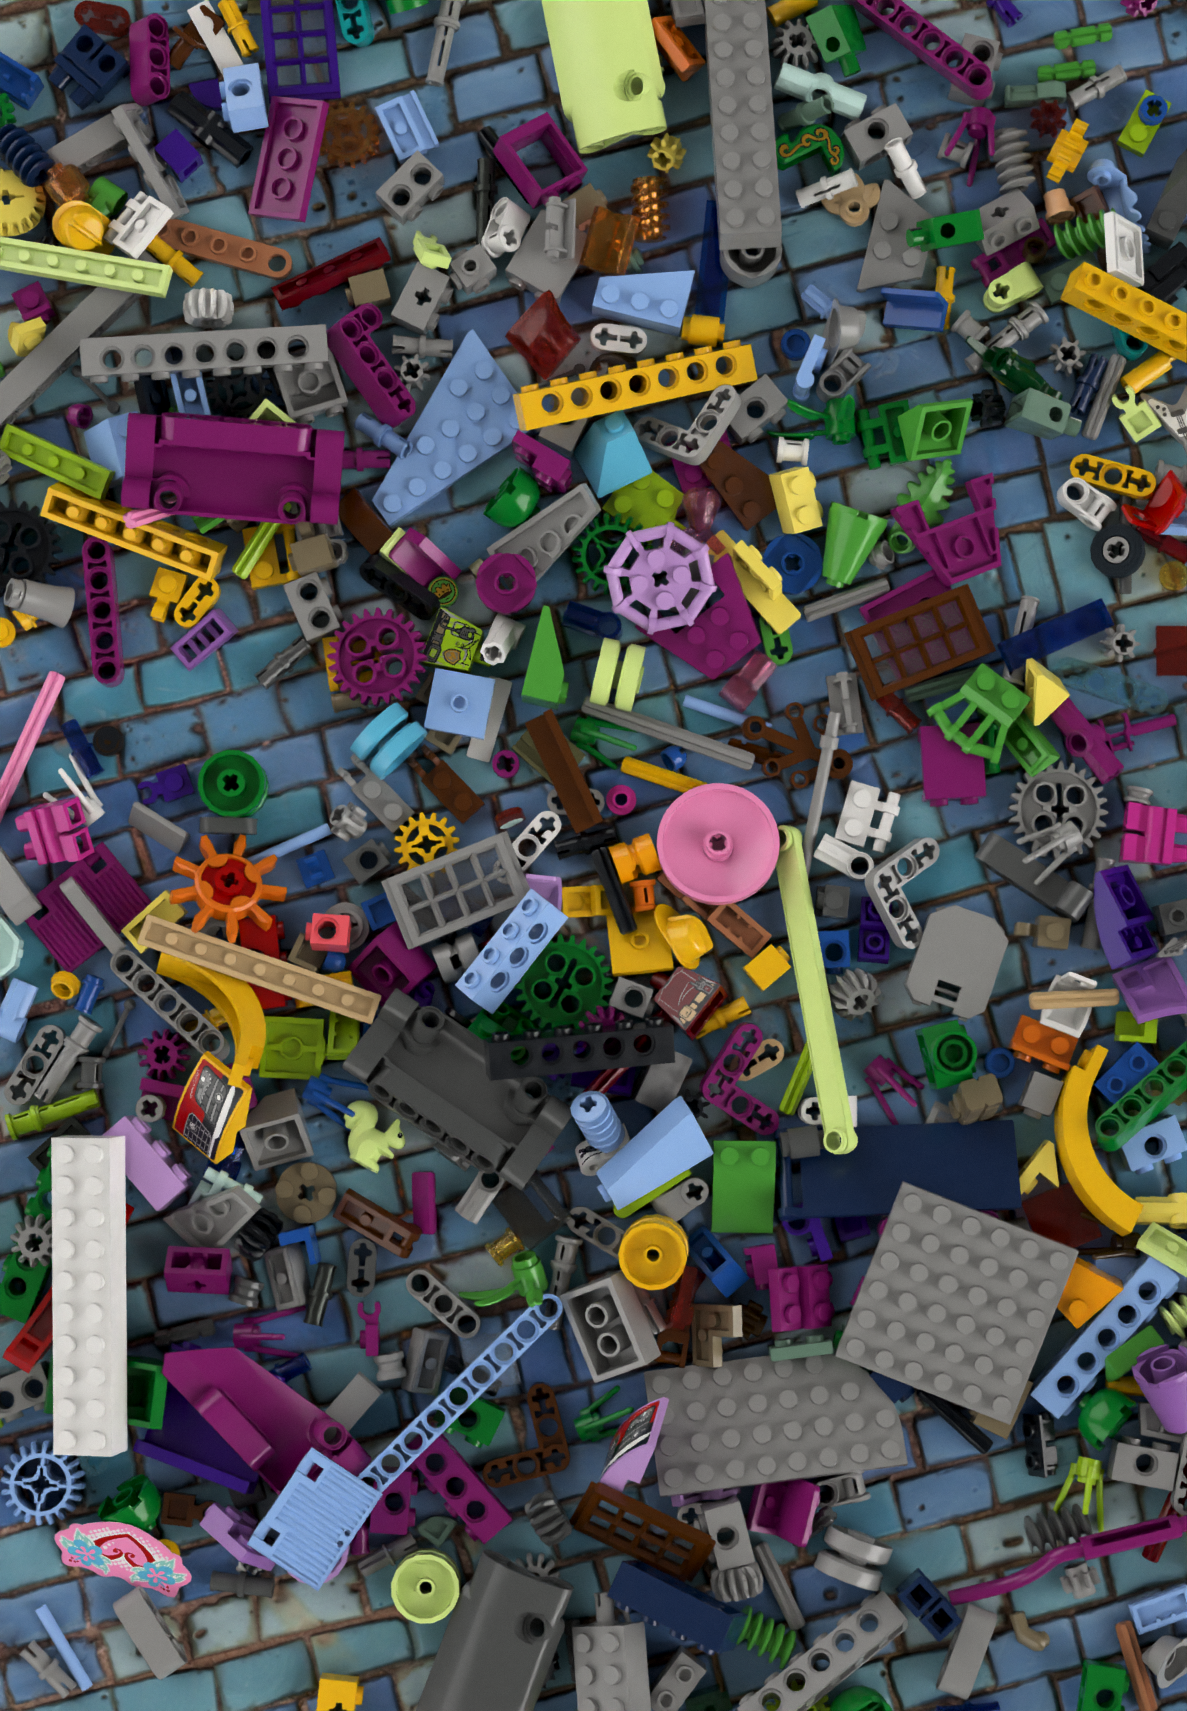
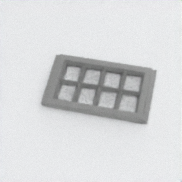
[381,831,530,950]

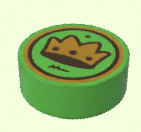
[428,576,459,608]

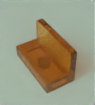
[580,206,640,276]

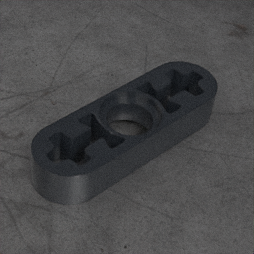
[359,555,440,620]

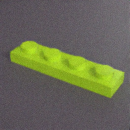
[0,423,115,500]

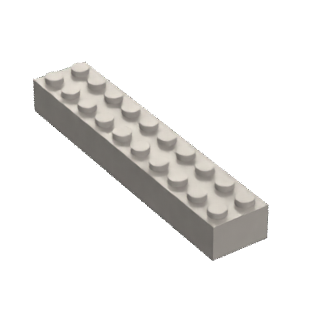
[703,0,782,250]

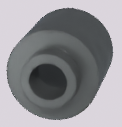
[779,1125,825,1159]

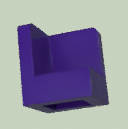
[155,128,204,183]

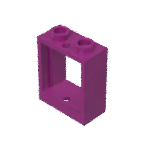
[492,112,588,209]

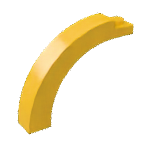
[156,952,266,1088]
[1054,1044,1144,1236]

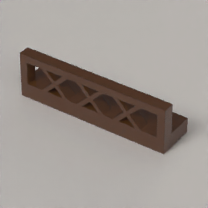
[525,708,604,834]

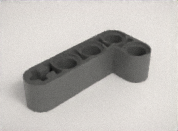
[974,832,1094,923]

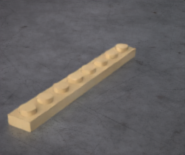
[137,914,382,1025]

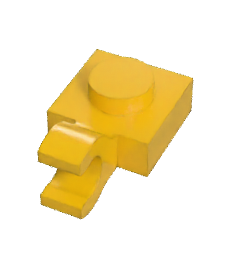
[149,566,188,623]

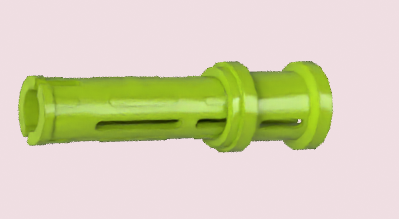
[5,1088,101,1141]

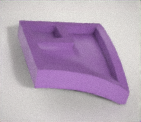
[1112,957,1187,1024]

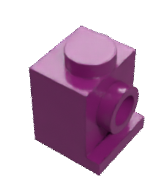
[742,1243,778,1291]

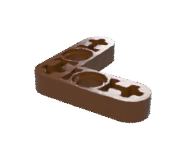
[483,1382,570,1488]

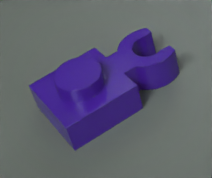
[137,763,196,805]

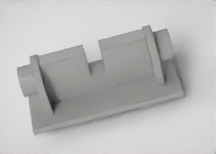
[544,196,576,263]
[826,672,864,736]

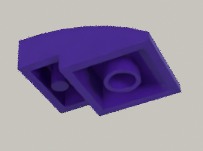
[1094,864,1159,970]

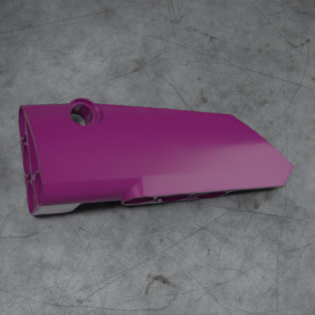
[162,1347,372,1495]

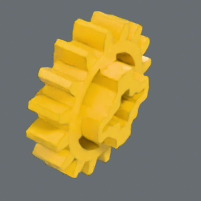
[1046,118,1089,184]
[394,812,460,878]

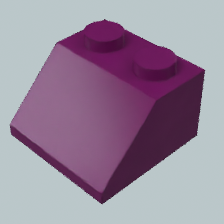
[347,921,438,1008]

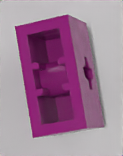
[164,1246,233,1295]

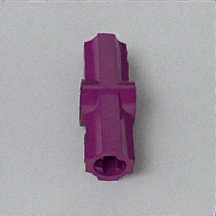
[1049,697,1124,785]

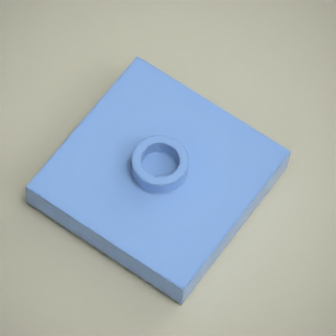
[424,668,496,740]

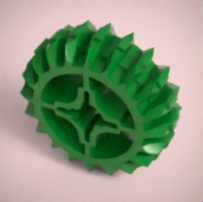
[572,512,654,595]

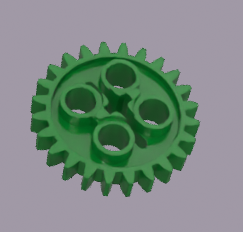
[514,934,613,1031]

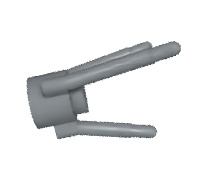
[1016,821,1083,886]

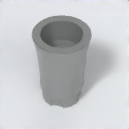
[4,578,75,628]

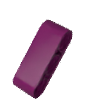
[129,13,170,106]

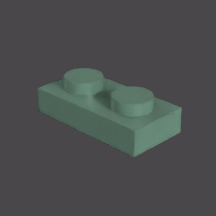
[1038,251,1102,306]

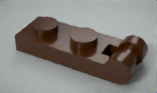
[332,1188,422,1258]

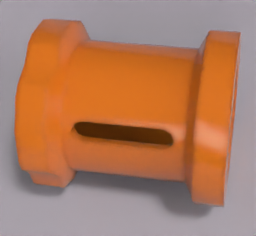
[629,879,657,913]

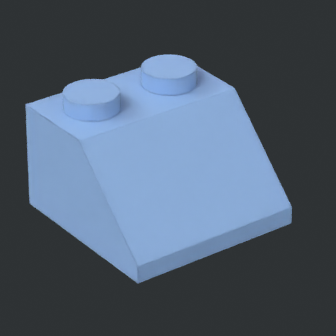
[83,411,139,488]

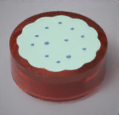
[494,807,526,830]

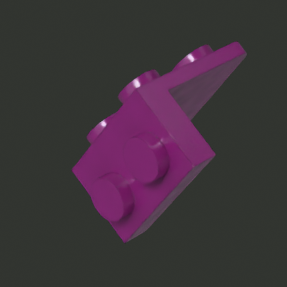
[746,1479,820,1548]

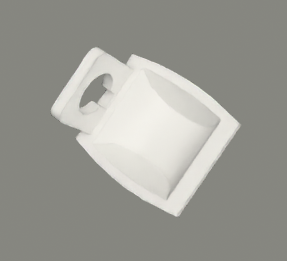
[1039,972,1098,1038]

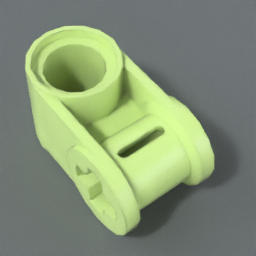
[983,261,1044,313]

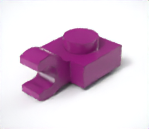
[357,1301,381,1356]

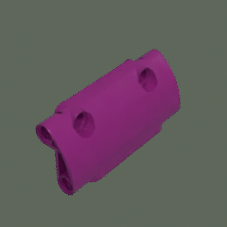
[121,412,345,525]

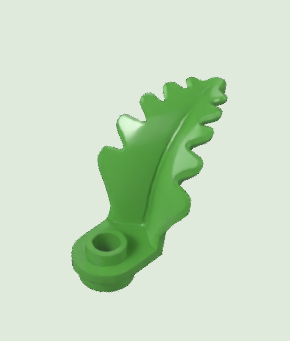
[888,459,955,554]

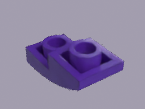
[857,896,892,964]

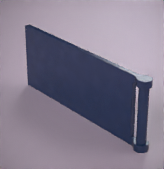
[774,1120,1022,1221]

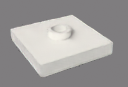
[1104,211,1145,287]

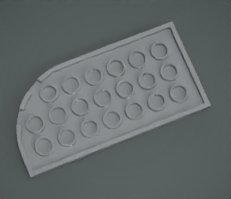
[644,1354,908,1498]

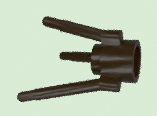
[1077,1212,1141,1260]

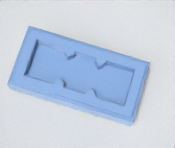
[1127,1583,1187,1635]

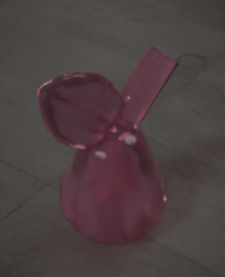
[670,487,726,555]

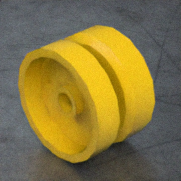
[618,1214,689,1290]

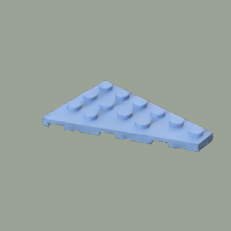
[372,329,536,527]

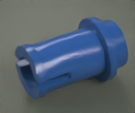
[73,973,105,1015]

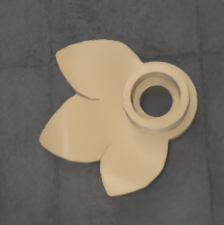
[821,173,881,227]

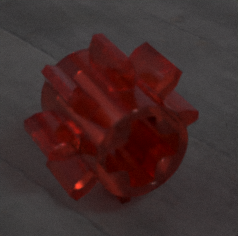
[1030,99,1067,138]

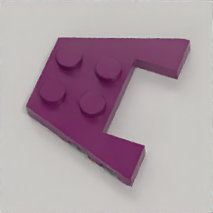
[890,472,1002,587]
[635,552,762,680]

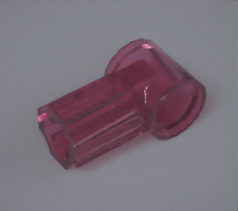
[718,650,777,714]

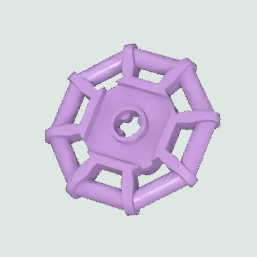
[603,522,717,635]

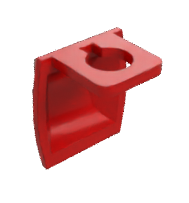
[1121,470,1187,535]

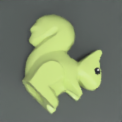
[343,1100,405,1174]

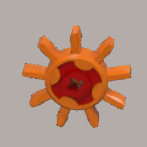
[169,834,287,943]

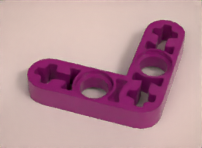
[699,1022,779,1135]

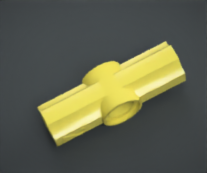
[1134,1192,1187,1229]

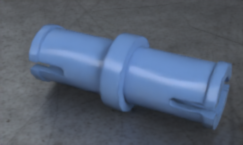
[354,412,413,460]

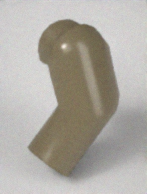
[1009,1611,1050,1651]

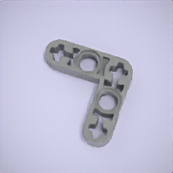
[633,385,741,465]
[865,837,940,949]

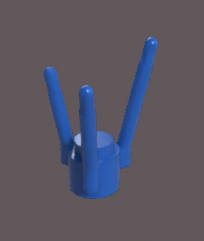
[301,1073,368,1131]

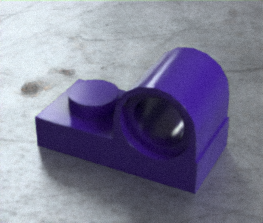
[781,1200,833,1262]

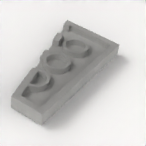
[487,483,601,590]

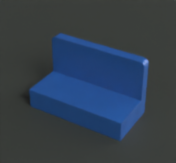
[881,287,948,332]
[278,1224,322,1265]

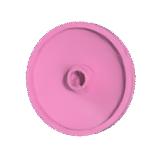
[657,783,780,905]

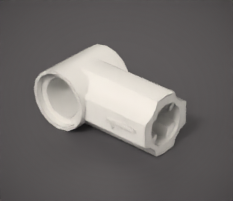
[480,613,526,666]
[813,833,874,881]

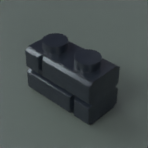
[1136,241,1187,306]

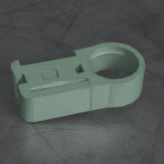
[1004,80,1067,108]

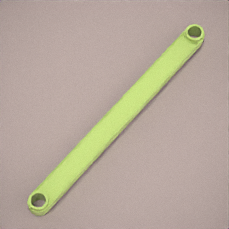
[776,825,858,1154]

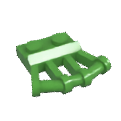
[926,663,1031,764]

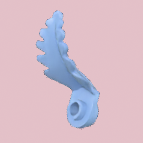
[1087,159,1151,254]

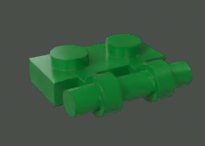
[856,399,916,470]

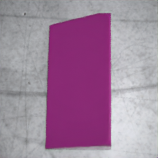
[412,1171,437,1235]

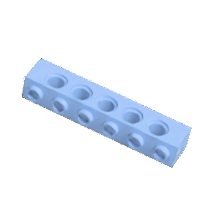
[1029,1253,1180,1419]

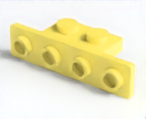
[706,530,801,635]

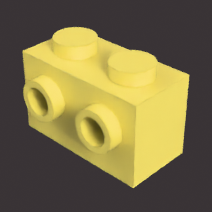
[769,467,823,534]

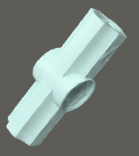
[773,62,867,120]

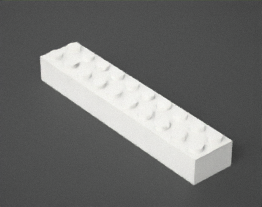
[51,1135,128,1457]

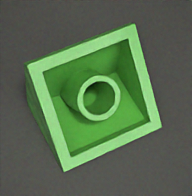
[897,398,973,461]

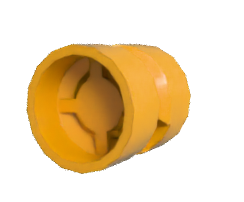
[608,833,662,884]

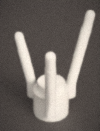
[43,753,106,827]

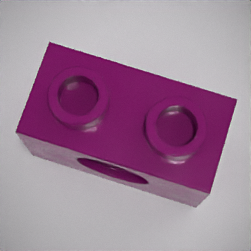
[370,1466,418,1535]

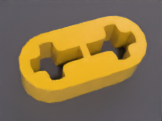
[174,577,221,629]

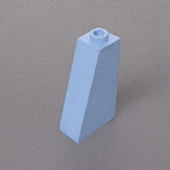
[596,1095,714,1210]

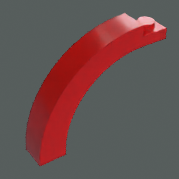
[2,1203,135,1374]

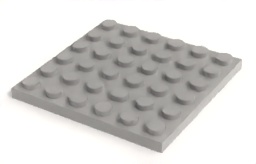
[835,1181,1079,1425]

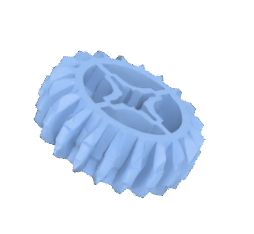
[0,1440,86,1526]

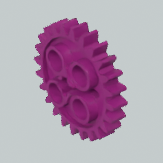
[327,607,428,707]

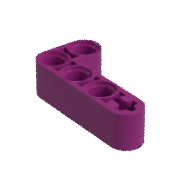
[327,303,416,428]

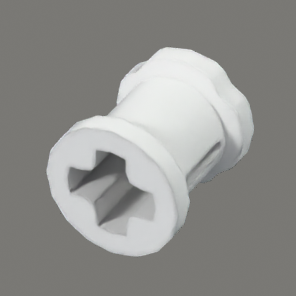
[776,437,809,466]

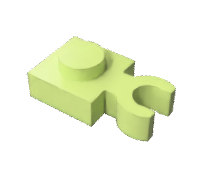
[412,231,452,269]
[1112,385,1162,443]

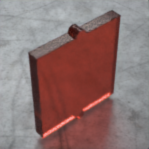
[1153,626,1187,676]

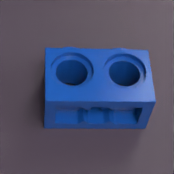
[1091,1041,1160,1107]

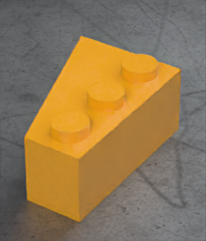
[1037,1233,1124,1329]

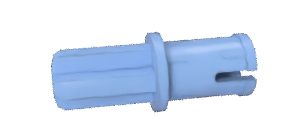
[801,284,833,320]

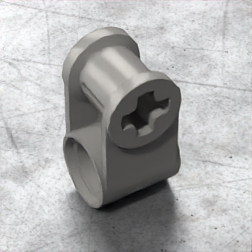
[816,347,872,403]
[650,1176,709,1222]
[811,1471,871,1508]

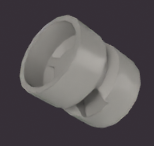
[431,932,480,984]

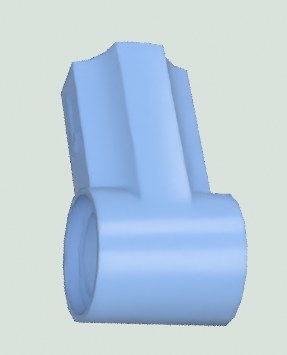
[0,977,39,1043]

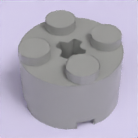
[719,240,782,288]

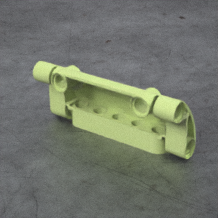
[541,0,667,154]

